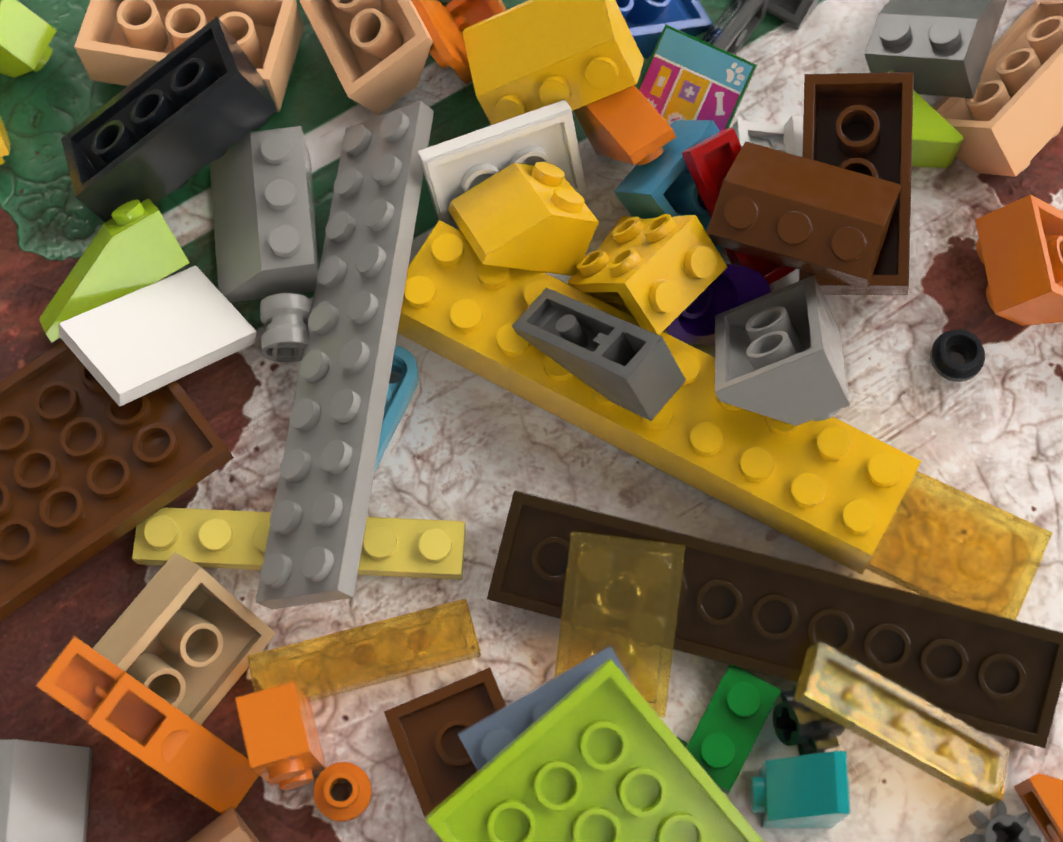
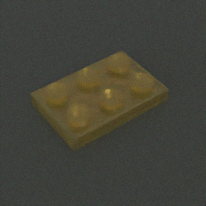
[866,471,1052,619]
[554,531,686,717]

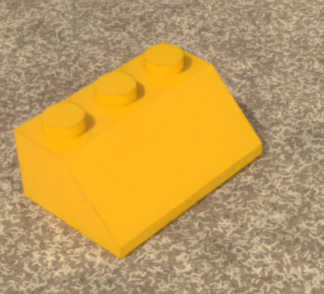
[462,0,644,125]

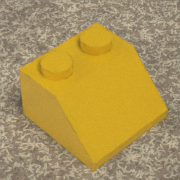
[448,162,599,276]

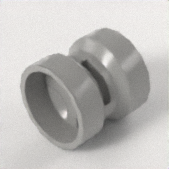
[260,293,312,362]

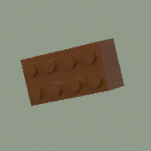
[799,72,914,295]

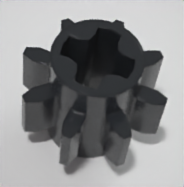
[773,681,846,756]

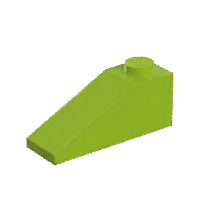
[39,198,190,343]

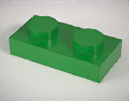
[686,664,781,795]

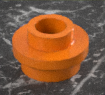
[313,762,372,822]

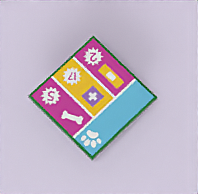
[638,24,757,131]

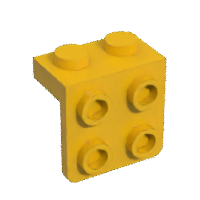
[568,214,727,335]

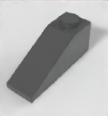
[512,287,686,421]

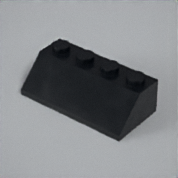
[61,17,277,222]

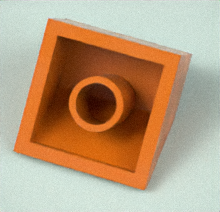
[975,194,1063,326]

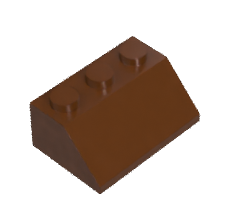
[706,141,902,290]

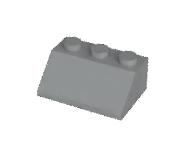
[209,126,321,303]
[715,275,850,426]
[0,739,93,842]

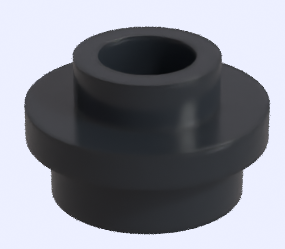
[930,329,985,382]

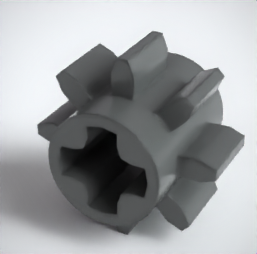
[960,801,1042,842]

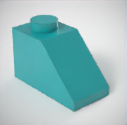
[750,751,850,828]

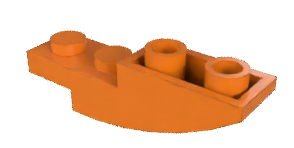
[36,636,259,814]

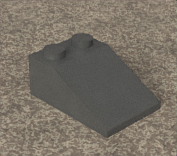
[864,0,1007,99]

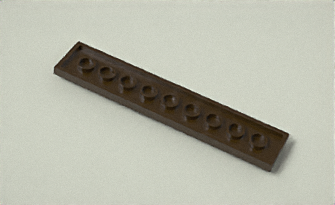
[487,490,1063,749]

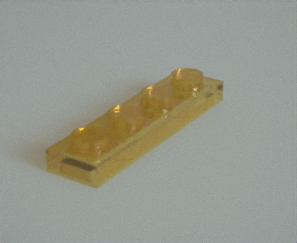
[247,599,481,702]
[794,641,1011,806]

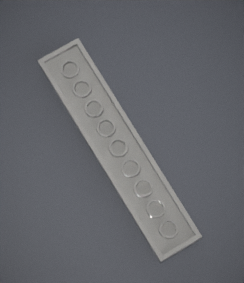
[255,100,434,609]

